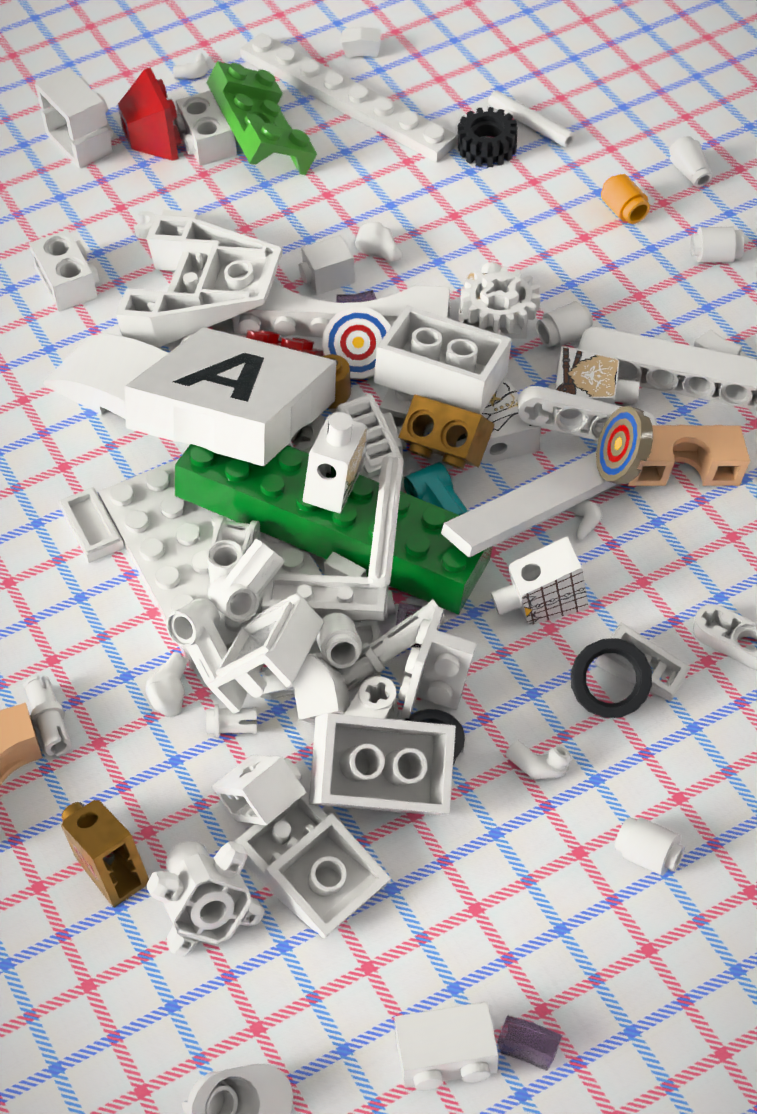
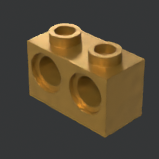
[398,394,495,469]

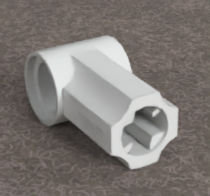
[208,539,285,623]
[166,598,228,686]

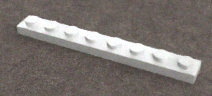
[240,32,457,163]

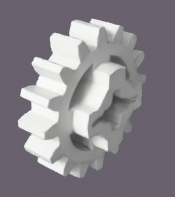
[461,266,541,333]

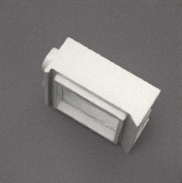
[206,592,324,714]

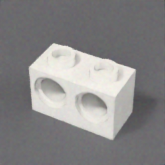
[174,90,237,166]
[29,229,100,312]

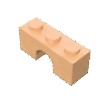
[628,425,750,486]

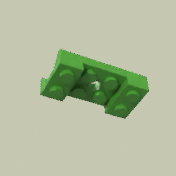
[206,61,317,175]

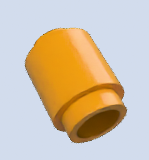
[601,174,650,224]

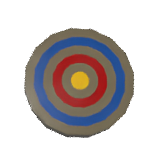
[596,406,653,484]

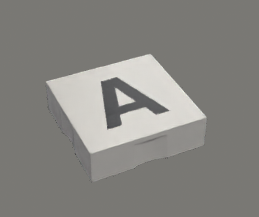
[125,327,336,466]

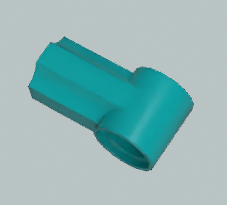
[404,462,468,515]

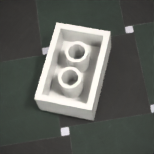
[374,305,512,414]
[309,713,456,815]

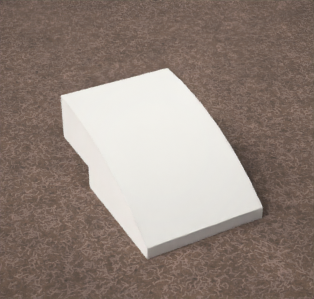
[44,334,168,419]
[234,792,391,939]

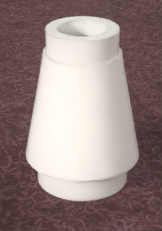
[669,136,712,187]

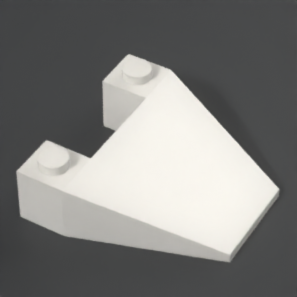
[116,214,283,348]

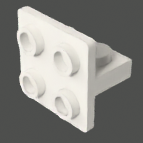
[398,607,477,719]

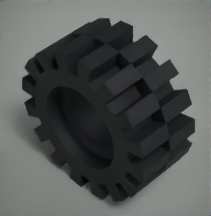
[458,107,518,167]

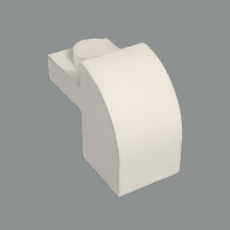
[260,655,350,724]

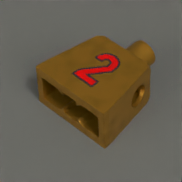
[61,800,149,908]

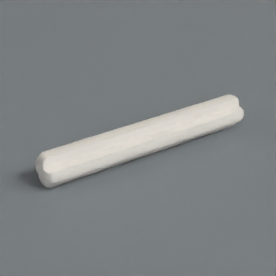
[368,456,403,588]

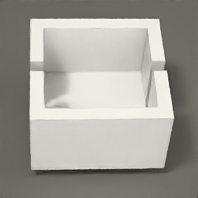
[35,67,113,169]

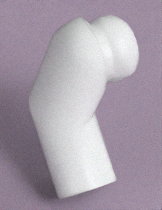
[505,740,571,779]

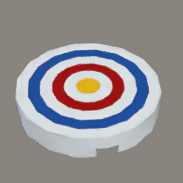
[322,306,391,380]

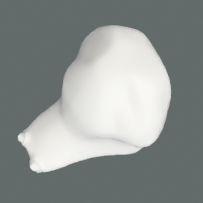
[355,222,403,261]
[146,651,189,717]

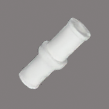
[24,675,72,756]

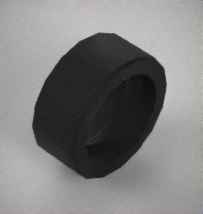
[571,638,652,718]

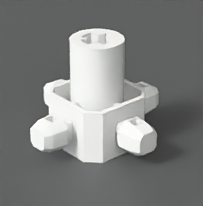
[147,841,265,956]

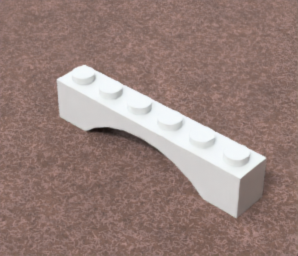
[232,280,450,338]

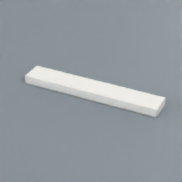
[441,452,617,557]

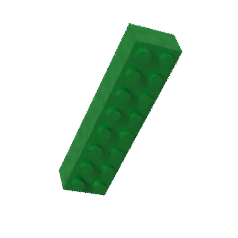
[175,444,493,615]

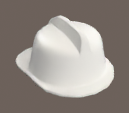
[182,1064,293,1114]

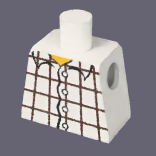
[491,536,589,625]

